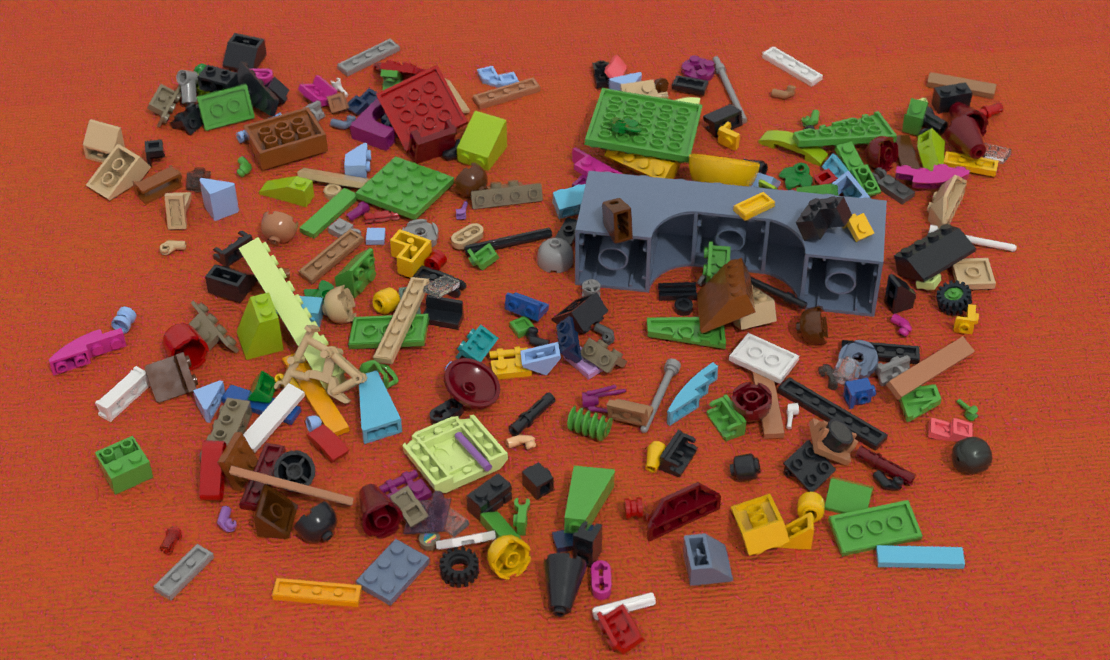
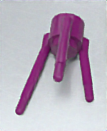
[582,385,626,413]

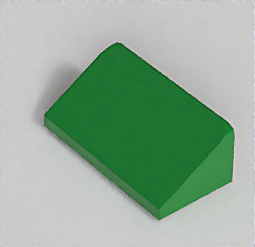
[247,370,276,403]

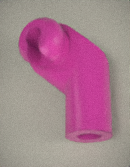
[891,314,912,337]

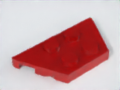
[373,60,426,76]

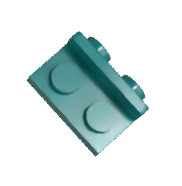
[455,324,499,362]

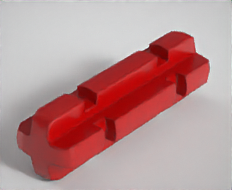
[364,210,400,223]

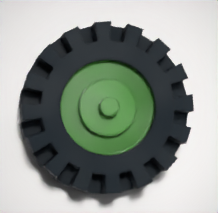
[937,280,972,316]

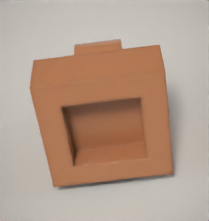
[327,92,349,113]

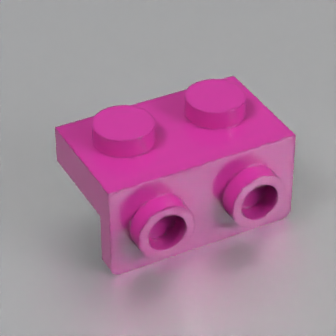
[298,75,337,107]

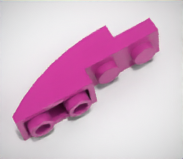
[895,164,970,189]
[49,328,126,376]

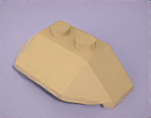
[927,175,967,228]

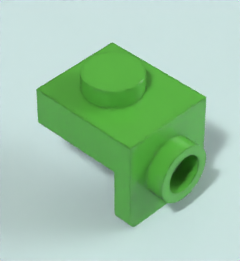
[467,243,500,271]

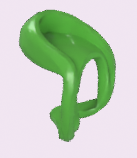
[359,360,399,389]

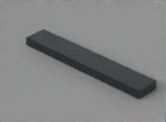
[777,377,888,451]

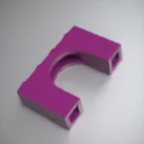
[350,99,395,151]

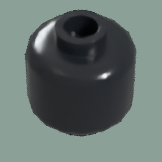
[730,453,761,482]

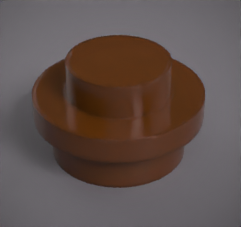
[654,78,669,93]

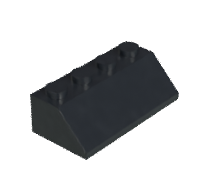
[894,224,976,282]

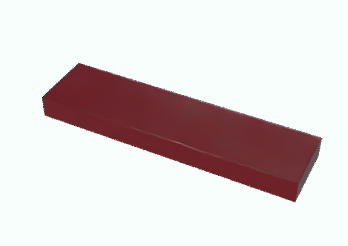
[239,443,286,511]

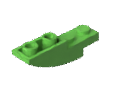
[835,142,881,196]

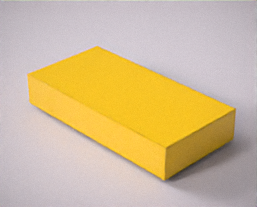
[733,192,775,221]

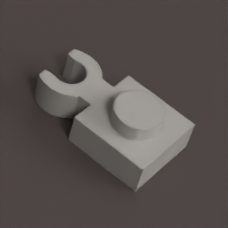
[328,218,361,238]

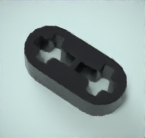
[429,398,464,425]

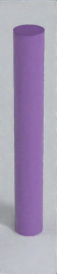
[455,432,492,472]

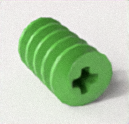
[567,406,613,441]

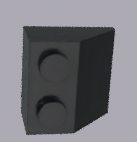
[552,292,608,334]

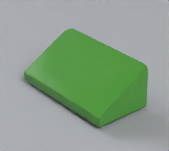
[480,511,522,539]

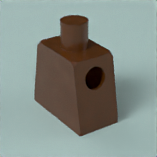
[602,198,633,244]

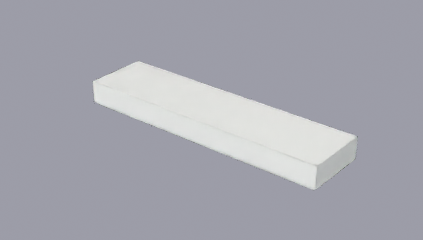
[762,46,823,87]
[243,383,305,453]

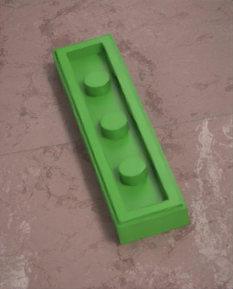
[299,188,358,239]

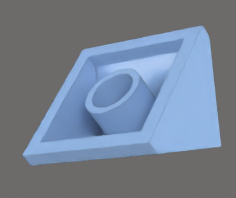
[199,178,239,221]

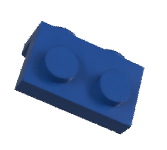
[505,292,549,321]

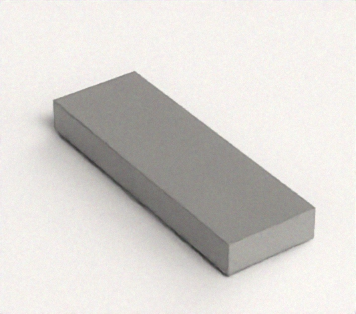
[153,544,214,601]

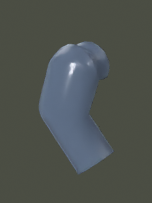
[330,115,356,130]

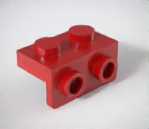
[597,604,645,655]

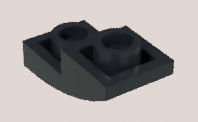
[592,61,609,88]

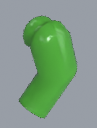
[801,110,820,127]

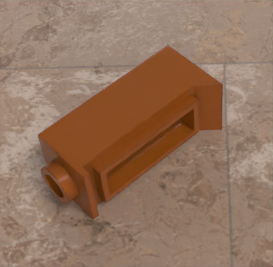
[133,165,182,205]

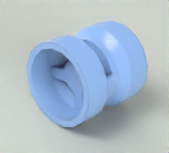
[111,307,137,333]

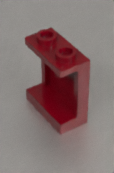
[408,120,457,164]

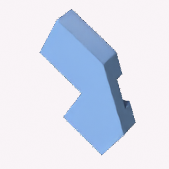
[477,66,519,88]

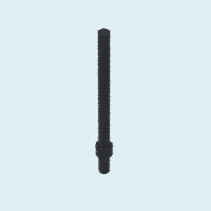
[750,276,808,309]

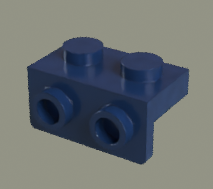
[556,316,582,364]

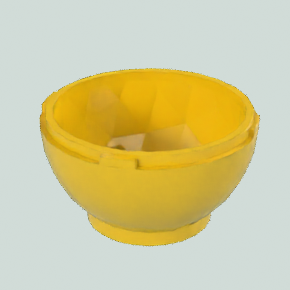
[689,154,760,187]

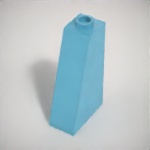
[359,370,402,444]

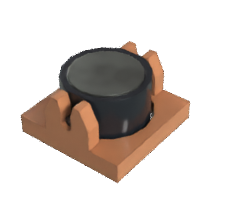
[809,418,858,466]

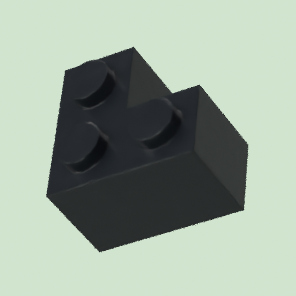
[796,196,852,241]

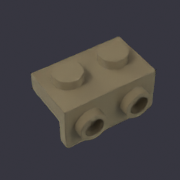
[581,338,628,373]

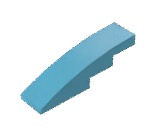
[667,362,718,426]

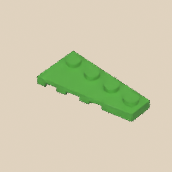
[647,317,726,349]

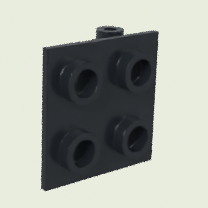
[783,439,836,492]

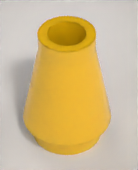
[645,441,666,473]

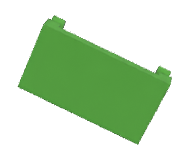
[706,394,746,442]

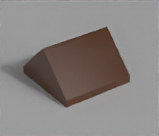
[254,484,298,539]

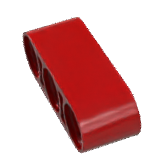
[199,440,227,501]

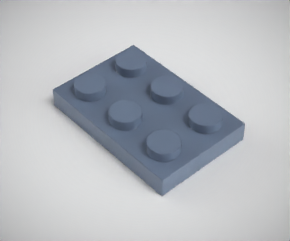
[356,539,430,606]

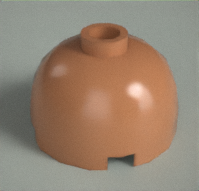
[261,211,298,245]

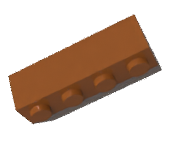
[243,107,328,170]
[697,258,756,333]

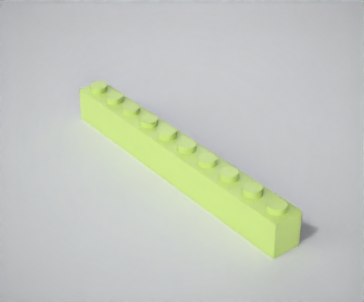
[239,237,347,392]

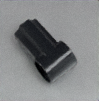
[922,107,948,135]

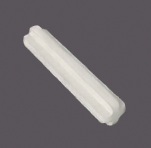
[592,592,656,620]

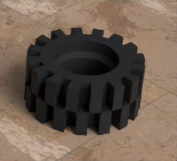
[440,546,479,588]

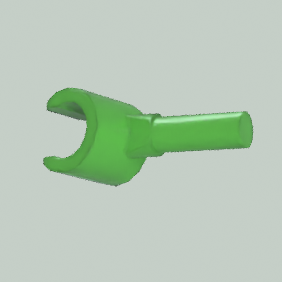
[957,399,978,421]

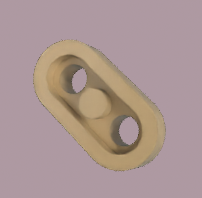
[451,223,484,249]

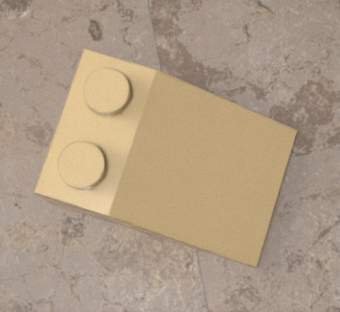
[86,144,151,200]

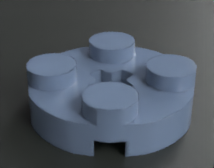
[838,340,879,379]

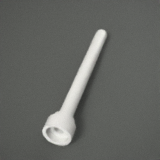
[928,225,1017,251]

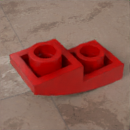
[306,424,349,463]

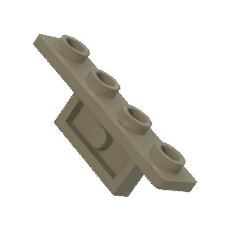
[147,84,181,128]
[471,180,543,209]
[189,300,239,353]

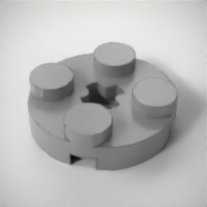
[402,219,439,247]

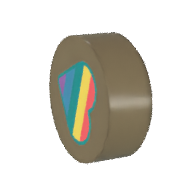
[419,529,440,551]

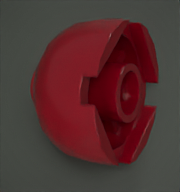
[865,136,898,171]
[732,382,772,422]

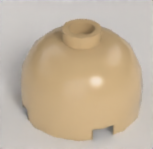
[322,285,357,324]

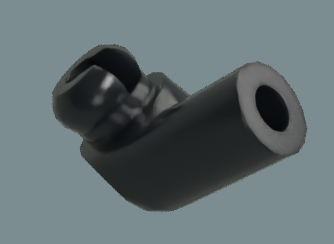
[526,327,550,347]

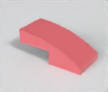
[604,54,627,78]
[928,417,973,441]

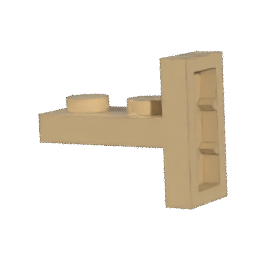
[164,192,192,229]

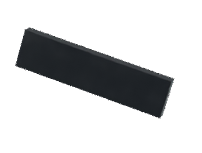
[841,340,920,365]

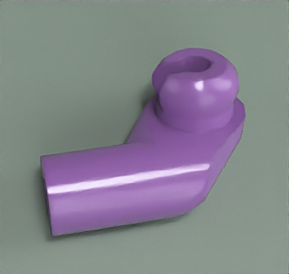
[217,506,237,532]

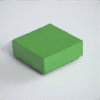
[509,316,535,338]

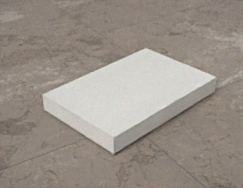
[729,333,799,384]

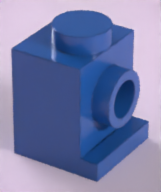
[843,377,876,409]

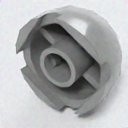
[537,238,574,273]

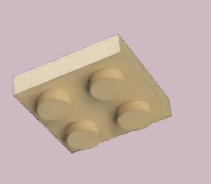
[951,258,996,289]

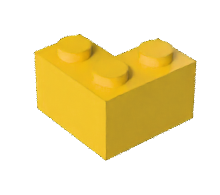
[390,229,432,278]

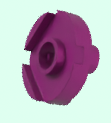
[681,55,715,81]

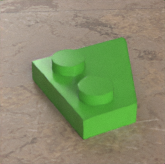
[899,384,941,422]

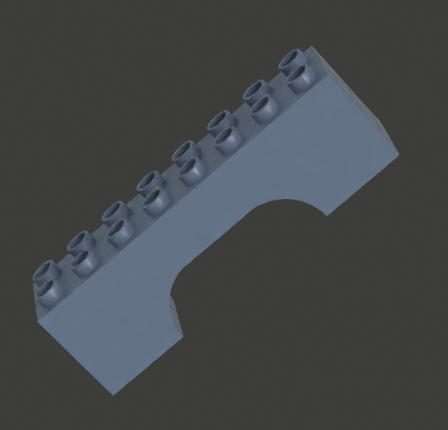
[575,171,887,317]

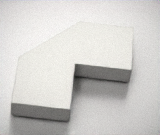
[436,530,496,550]

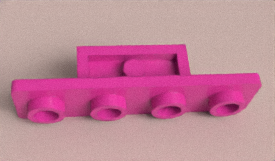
[572,147,622,177]

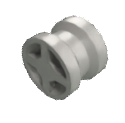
[582,279,601,297]

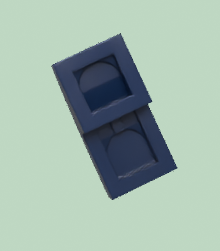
[347,88,377,115]

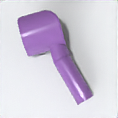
[456,201,468,220]

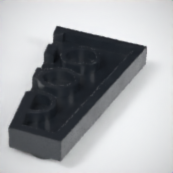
[237,62,280,116]

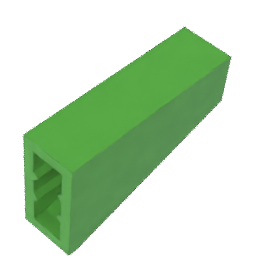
[564,466,615,534]

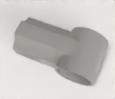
[176,70,198,104]

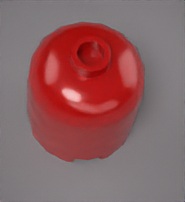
[163,323,209,371]

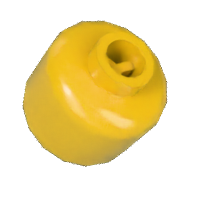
[373,287,401,315]
[797,492,825,523]

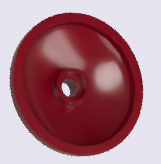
[444,358,500,409]

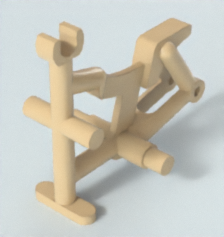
[274,325,368,403]

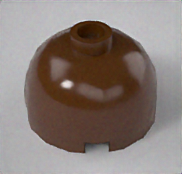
[453,162,488,198]
[796,306,828,344]

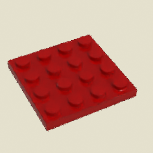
[376,65,468,154]

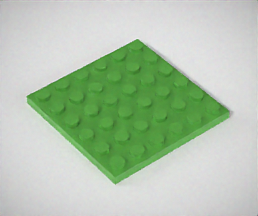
[584,88,703,163]

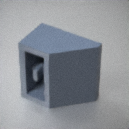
[683,534,733,586]

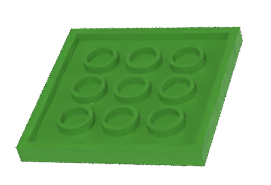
[355,156,454,220]

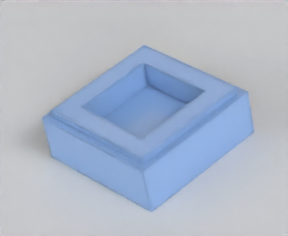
[366,228,386,245]

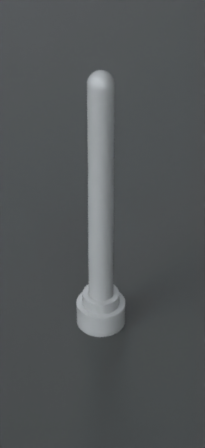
[640,358,681,433]

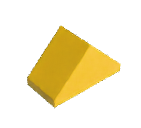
[780,512,814,549]

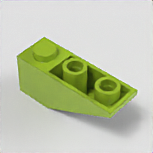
[917,128,945,171]

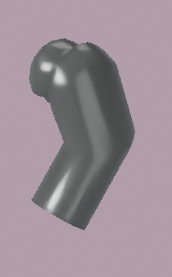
[594,323,615,345]

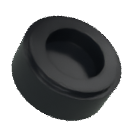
[674,298,693,316]

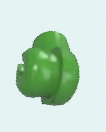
[236,156,252,177]

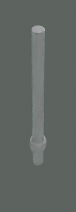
[713,56,747,124]

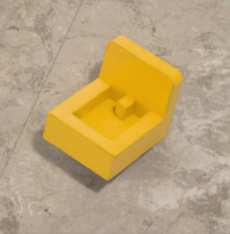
[717,122,740,151]
[842,213,874,242]
[953,304,979,334]

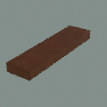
[896,135,920,185]

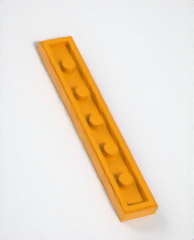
[282,353,350,436]

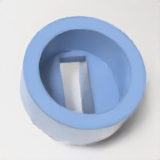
[305,415,322,432]

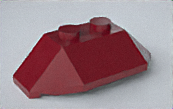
[647,482,721,542]

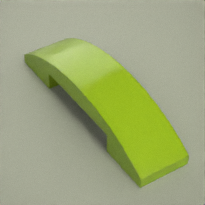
[758,130,828,166]

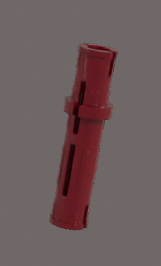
[855,446,916,486]

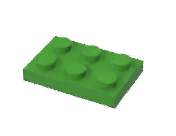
[196,84,255,130]

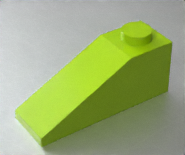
[259,176,314,207]

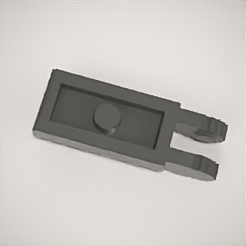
[872,167,915,204]

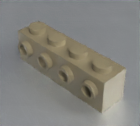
[199,398,252,461]

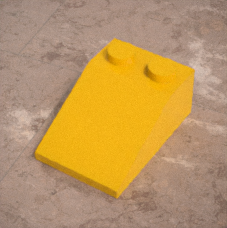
[731,494,790,556]

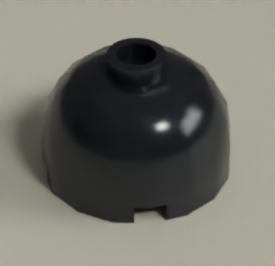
[274,451,315,492]
[294,502,337,543]

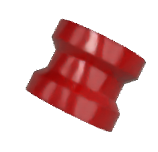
[424,249,447,271]
[624,497,643,519]

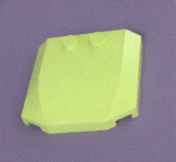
[402,415,508,493]

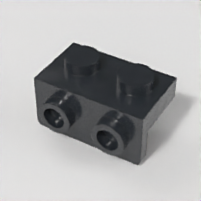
[170,103,203,135]

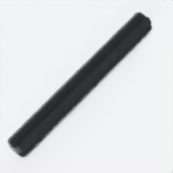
[464,227,552,256]

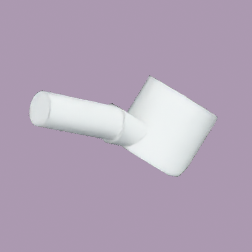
[331,78,349,97]
[786,403,799,429]

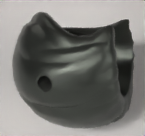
[952,437,993,474]

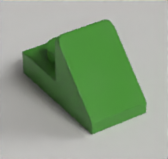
[381,70,403,90]
[902,98,928,136]

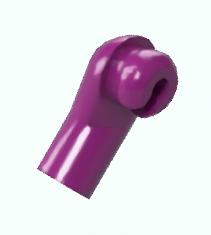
[346,202,369,222]

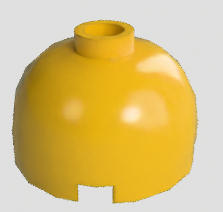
[487,535,531,580]

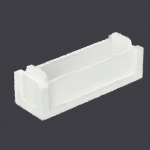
[95,366,150,422]

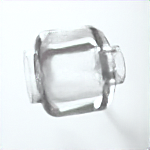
[833,356,862,385]

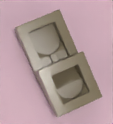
[390,486,429,528]

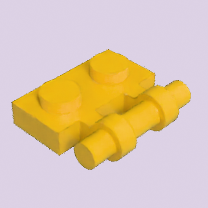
[489,346,532,380]

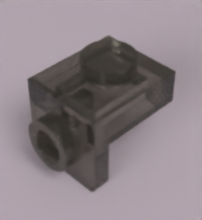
[186,167,211,192]

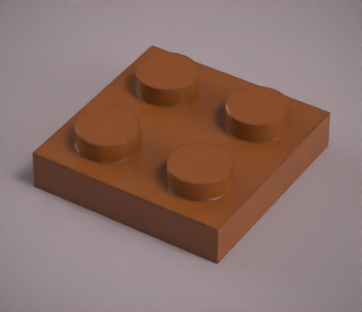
[218,432,258,491]

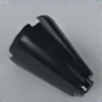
[543,553,587,617]

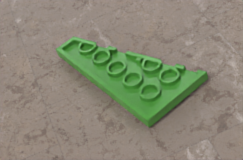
[793,111,897,148]

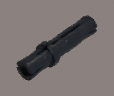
[508,392,555,436]

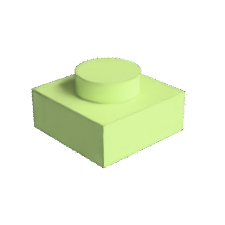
[916,274,941,290]

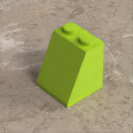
[457,111,507,171]
[237,292,283,360]

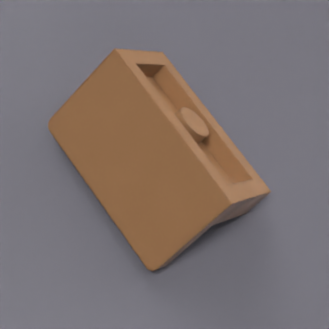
[607,399,654,427]

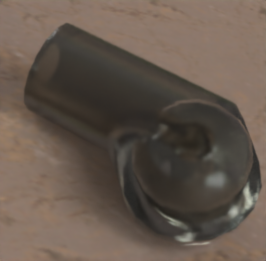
[818,364,838,390]

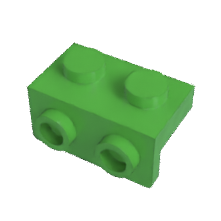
[703,241,731,282]

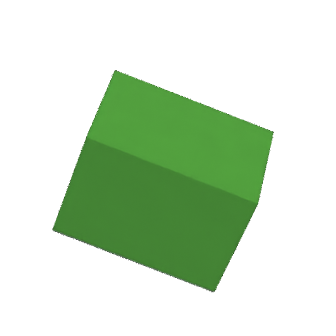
[825,477,874,514]

